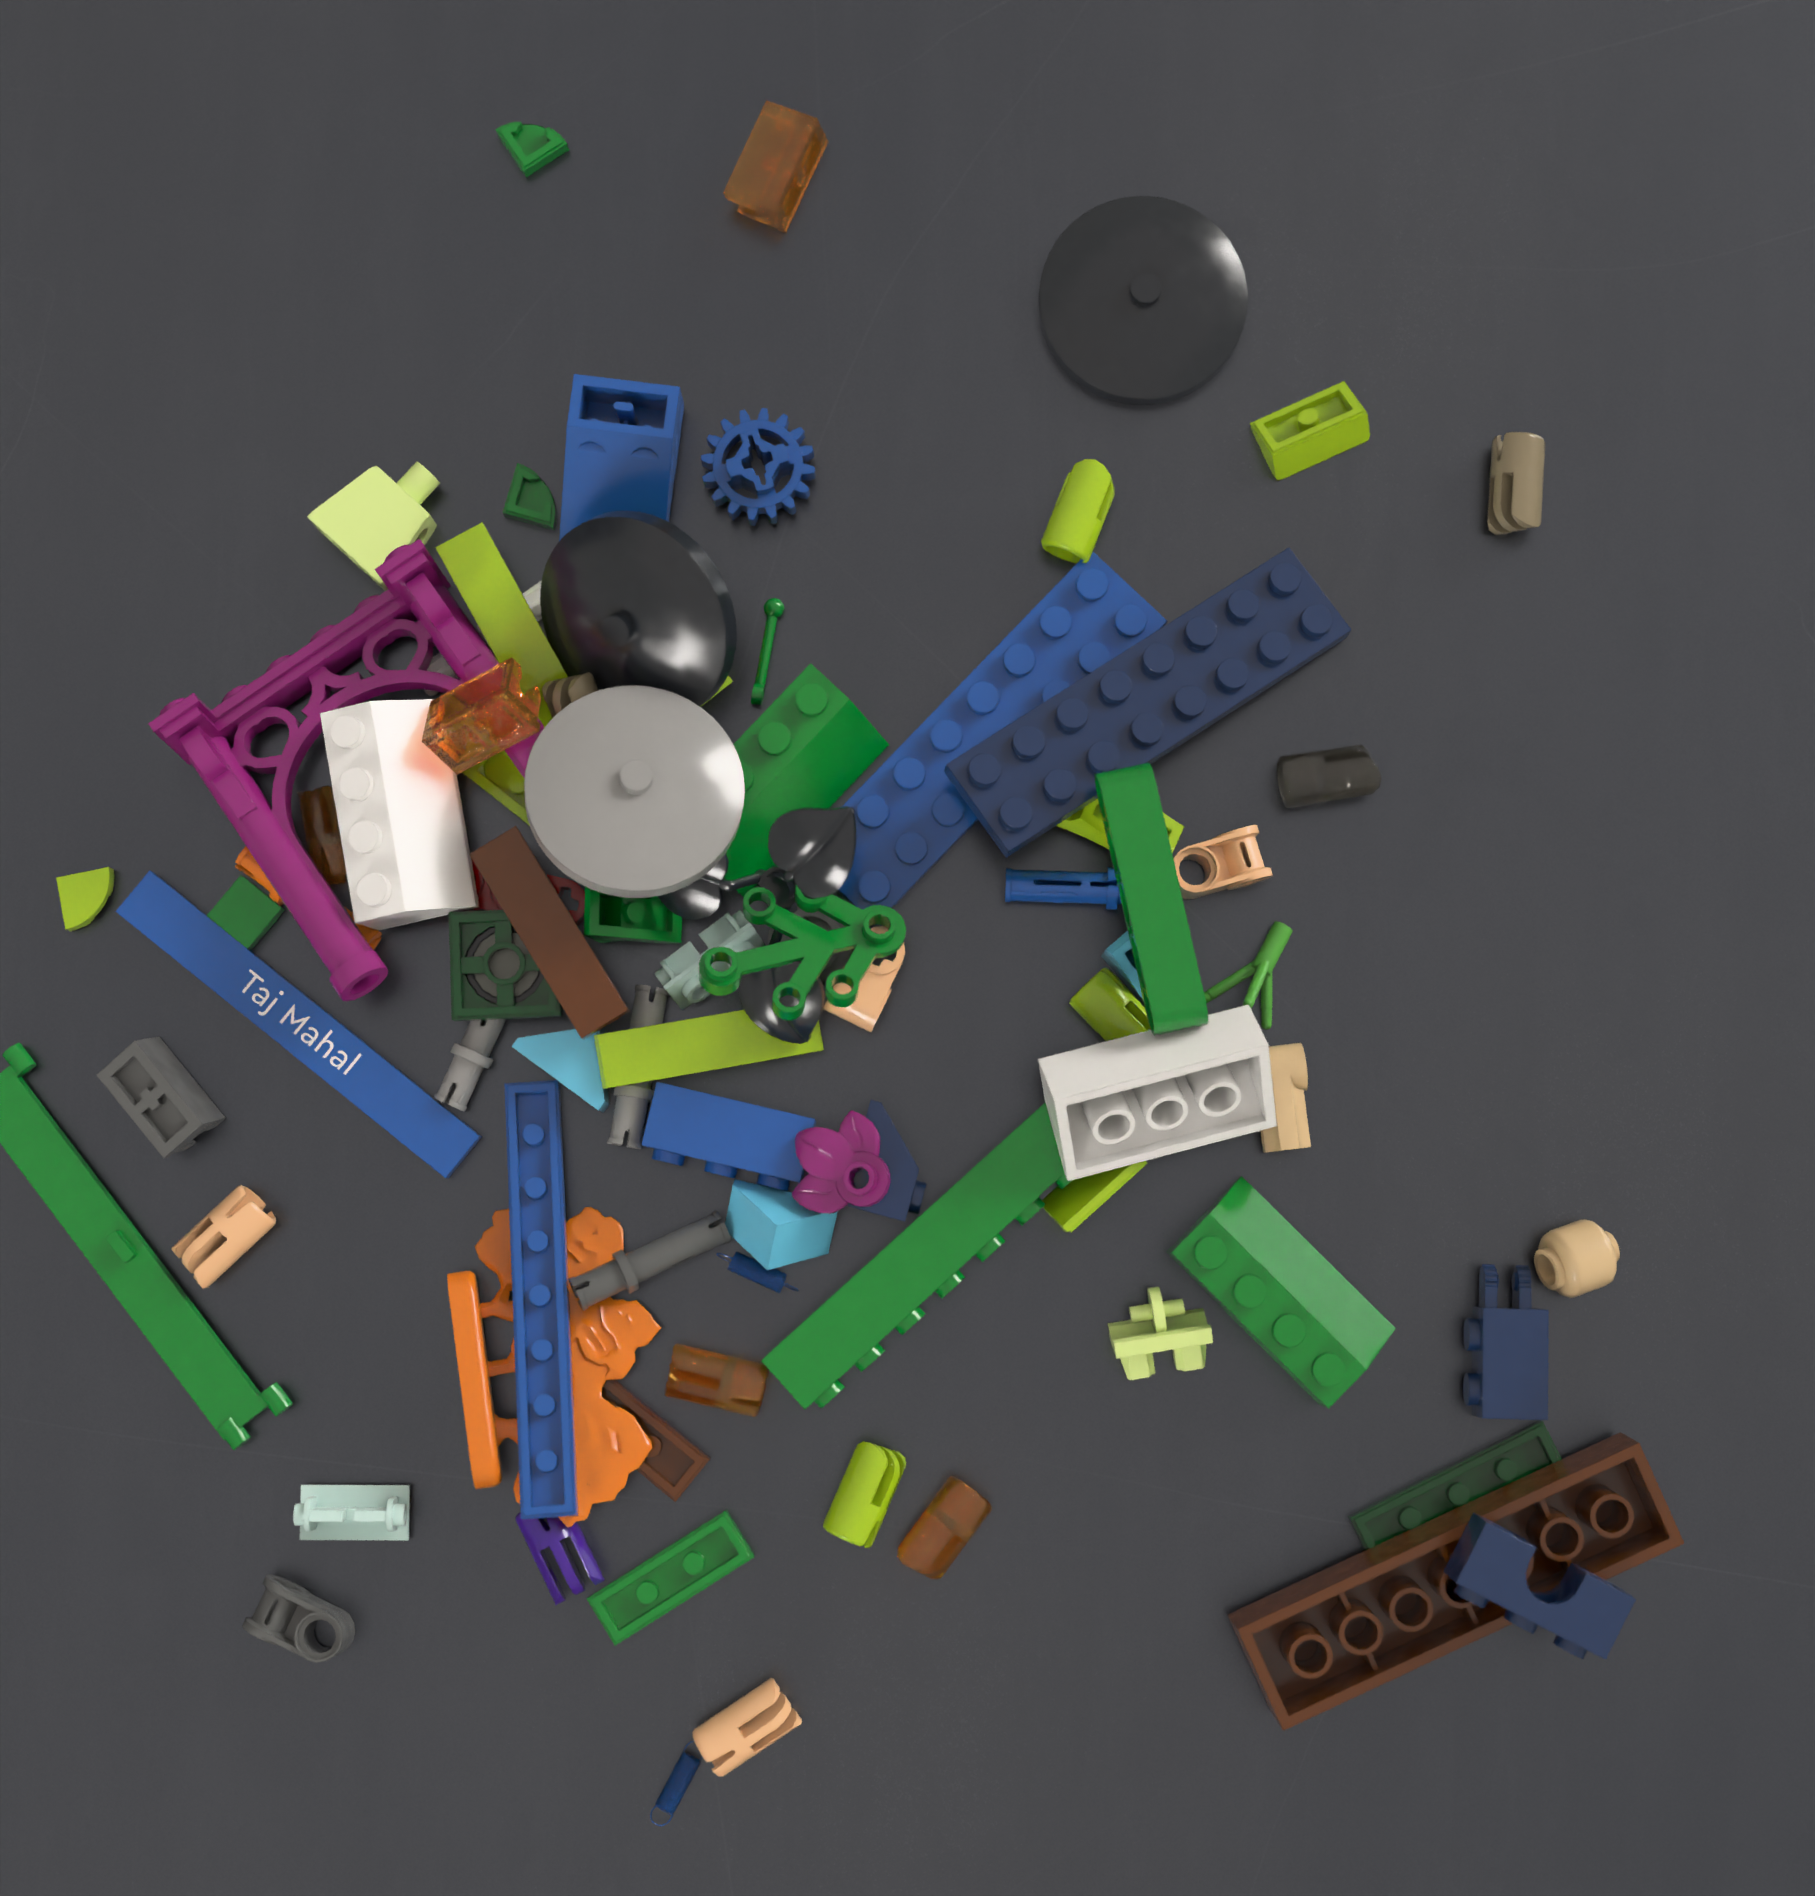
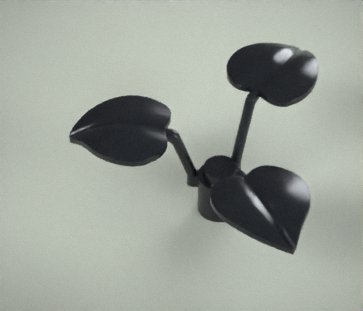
[658,807,857,1044]

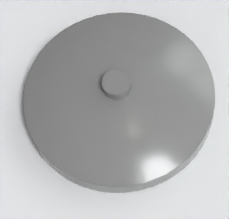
[524,685,745,898]

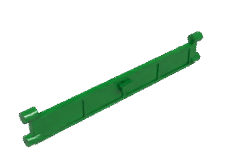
[0,1043,293,1451]

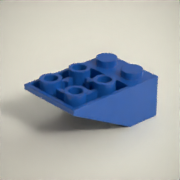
[559,374,684,541]

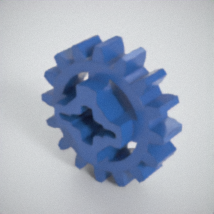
[701,408,816,526]

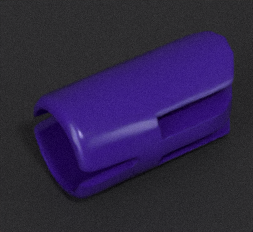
[515,1512,605,1605]

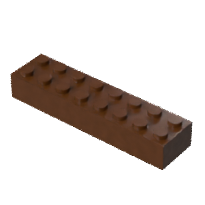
[1228,1432,1685,1731]

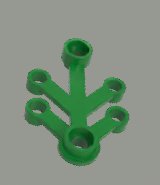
[699,885,906,1020]

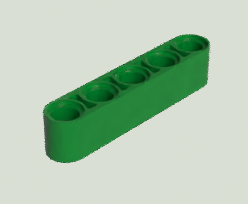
[1094,762,1208,1036]

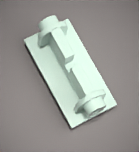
[654,910,766,1010]
[293,1485,410,1540]

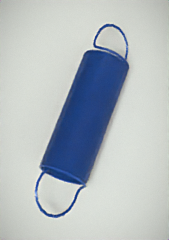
[716,1252,799,1293]
[650,1741,703,1826]

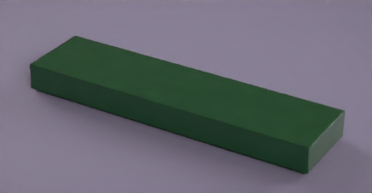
[1347,1420,1562,1551]

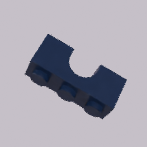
[1443,1512,1636,1660]

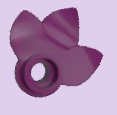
[792,1110,890,1214]

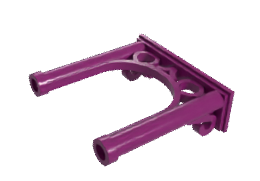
[148,539,545,1001]

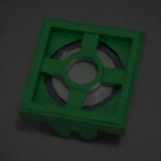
[449,910,562,1021]

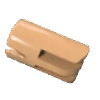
[171,1185,276,1289]
[692,1678,802,1777]

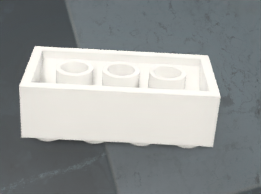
[320,699,479,930]
[1038,1004,1277,1181]

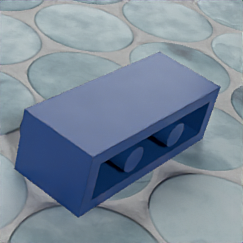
[641,1082,817,1191]

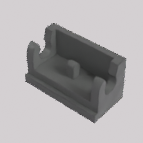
[96,1036,226,1158]

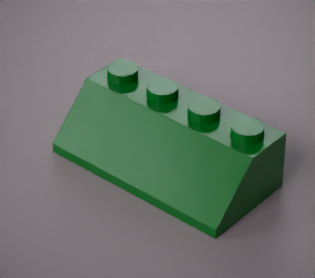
[724,663,889,898]
[1166,1176,1396,1409]

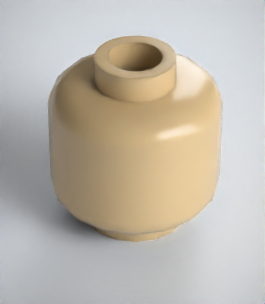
[1534,1219,1620,1298]

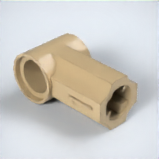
[1260,1043,1311,1153]

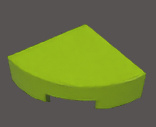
[56,867,114,931]

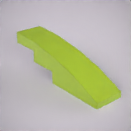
[435,522,568,727]
[594,1009,824,1089]

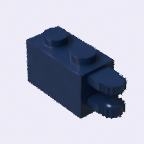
[1463,1264,1549,1420]

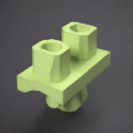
[1108,1286,1213,1380]

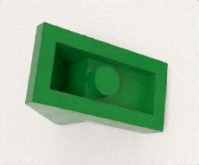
[584,886,682,944]

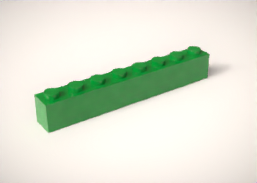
[761,1103,1072,1410]

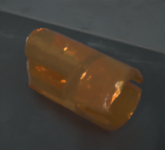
[298,785,347,884]
[664,1343,769,1417]
[898,1476,992,1580]

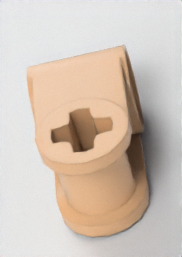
[1173,825,1273,899]
[823,926,905,1032]

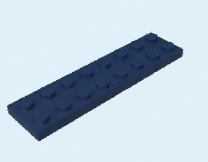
[944,547,1351,858]

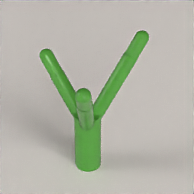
[1204,921,1293,1030]

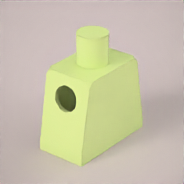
[307,462,440,591]

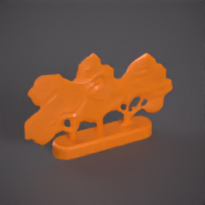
[447,1207,661,1527]

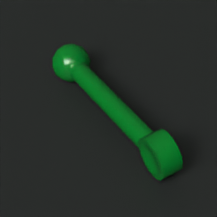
[751,598,784,706]

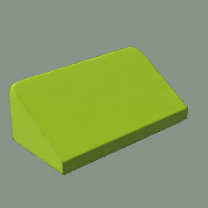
[1250,381,1370,480]
[1042,1161,1147,1232]

